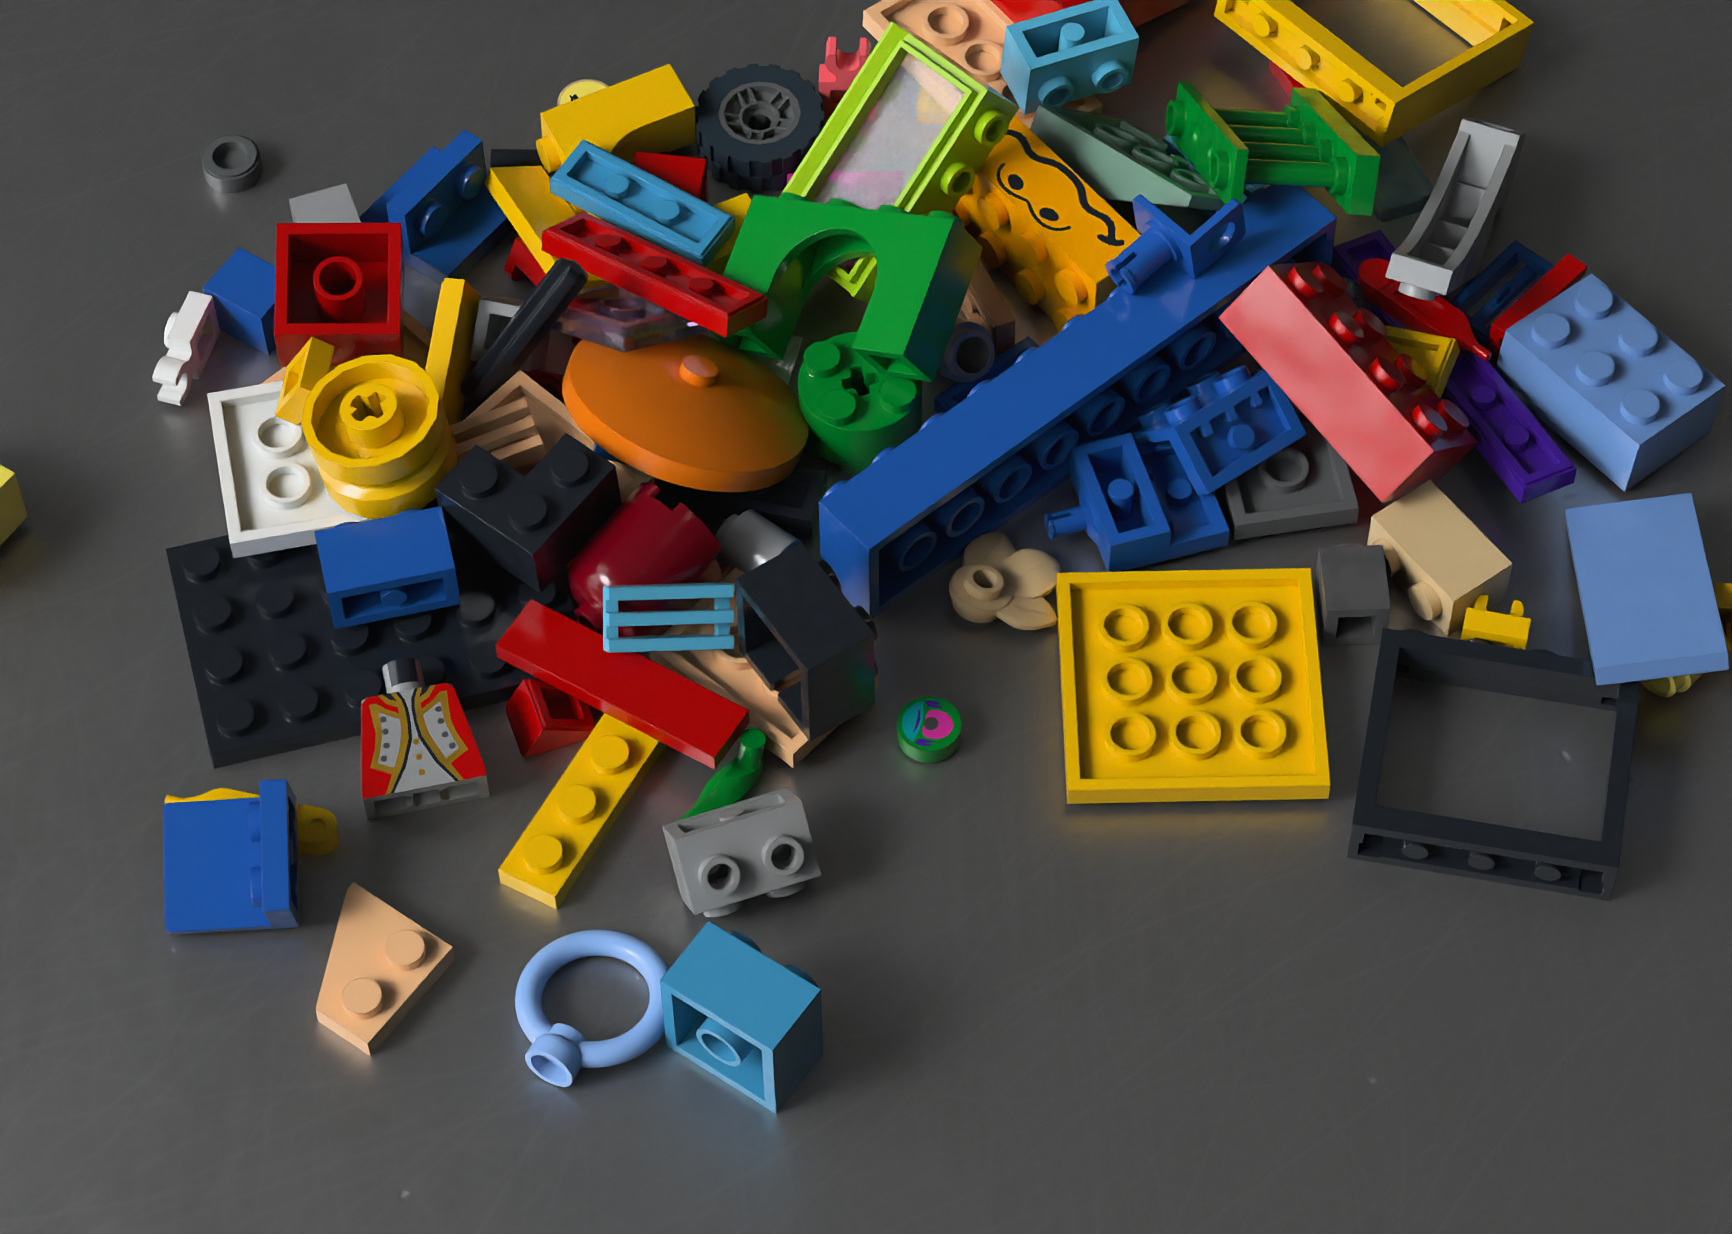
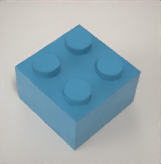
[660,921,823,1114]

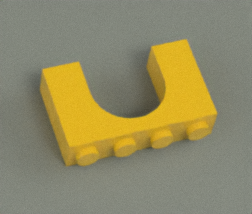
[536,64,751,321]

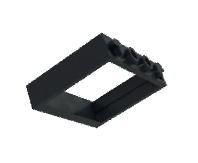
[1346,628,1640,901]

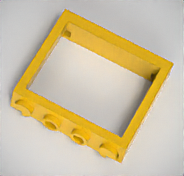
[1214,0,1535,147]

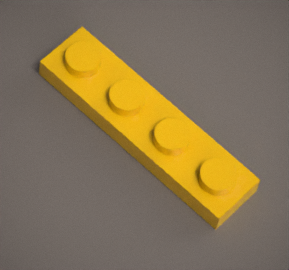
[498,713,666,910]

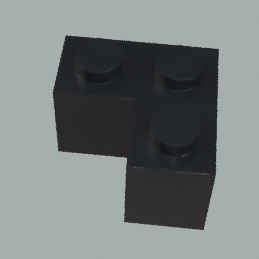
[434,433,622,593]

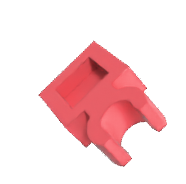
[818,37,879,122]

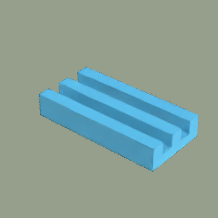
[603,582,734,653]

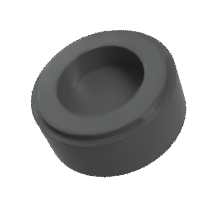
[201,135,263,193]

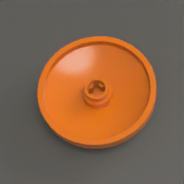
[562,324,809,492]

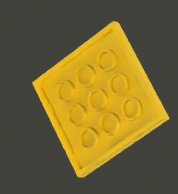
[1056,568,1331,804]

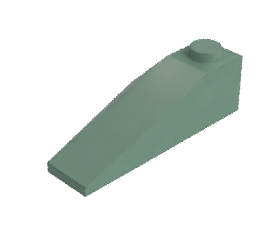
[1030,105,1225,211]

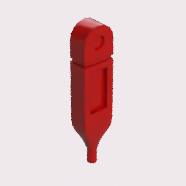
[1356,258,1493,362]

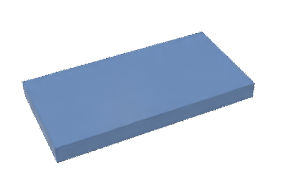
[1565,493,1729,686]

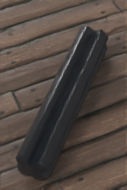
[461,257,588,407]

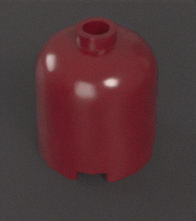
[568,482,731,637]

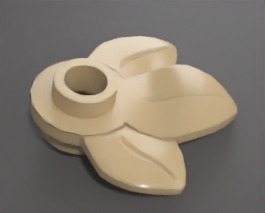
[949,532,1064,630]

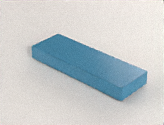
[550,139,735,268]

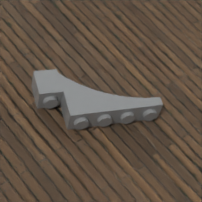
[1385,116,1527,301]

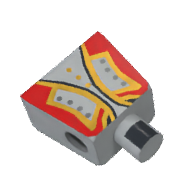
[361,658,490,820]

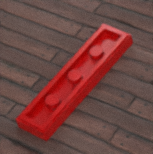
[541,212,768,338]
[495,599,750,770]

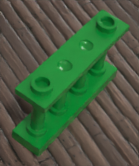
[1165,81,1381,216]

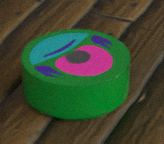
[897,696,962,763]

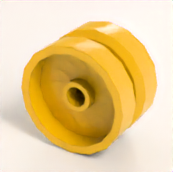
[301,354,458,519]

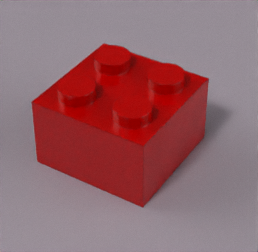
[274,223,405,367]

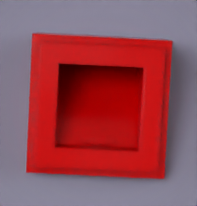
[505,679,596,756]

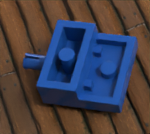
[1044,433,1230,572]

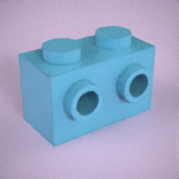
[1000,0,1139,115]

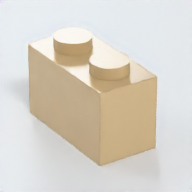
[1367,480,1513,636]

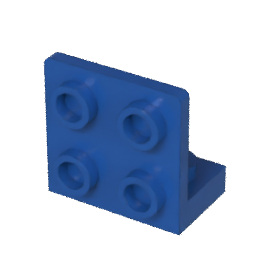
[1125,365,1306,495]
[163,779,300,935]

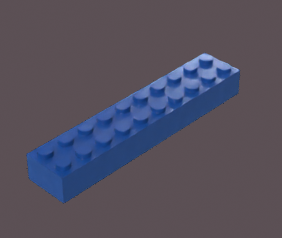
[819,185,1337,620]

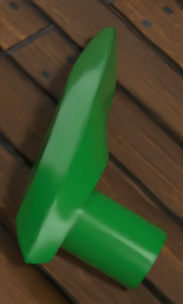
[677,728,766,821]

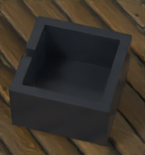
[735,543,878,741]

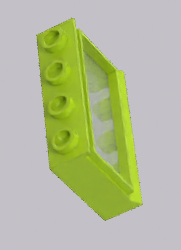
[779,21,1019,304]

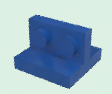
[359,130,514,285]

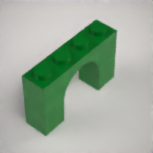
[706,192,983,382]

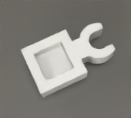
[152,291,221,406]

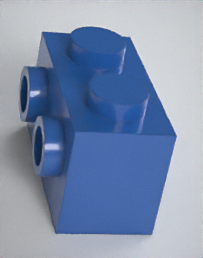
[314,506,461,629]

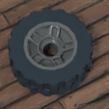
[695,64,825,194]

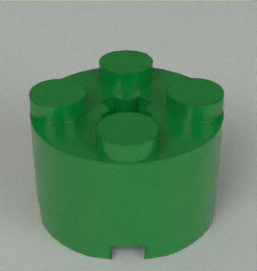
[798,332,922,475]

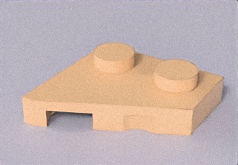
[315,882,455,1056]

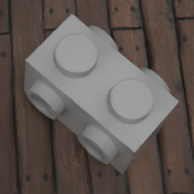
[662,787,821,917]

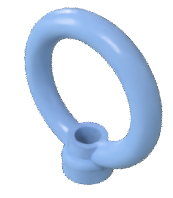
[515,929,669,1087]

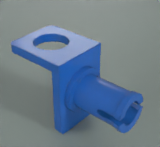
[1105,194,1246,295]

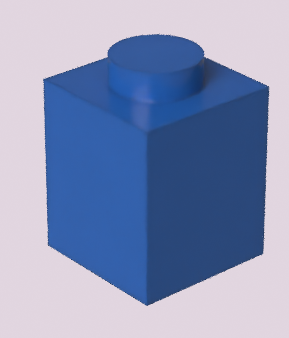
[202,247,276,356]

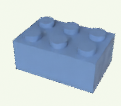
[1495,273,1726,492]

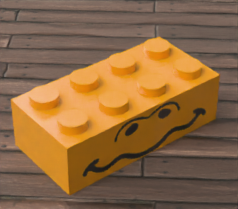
[952,115,1141,333]

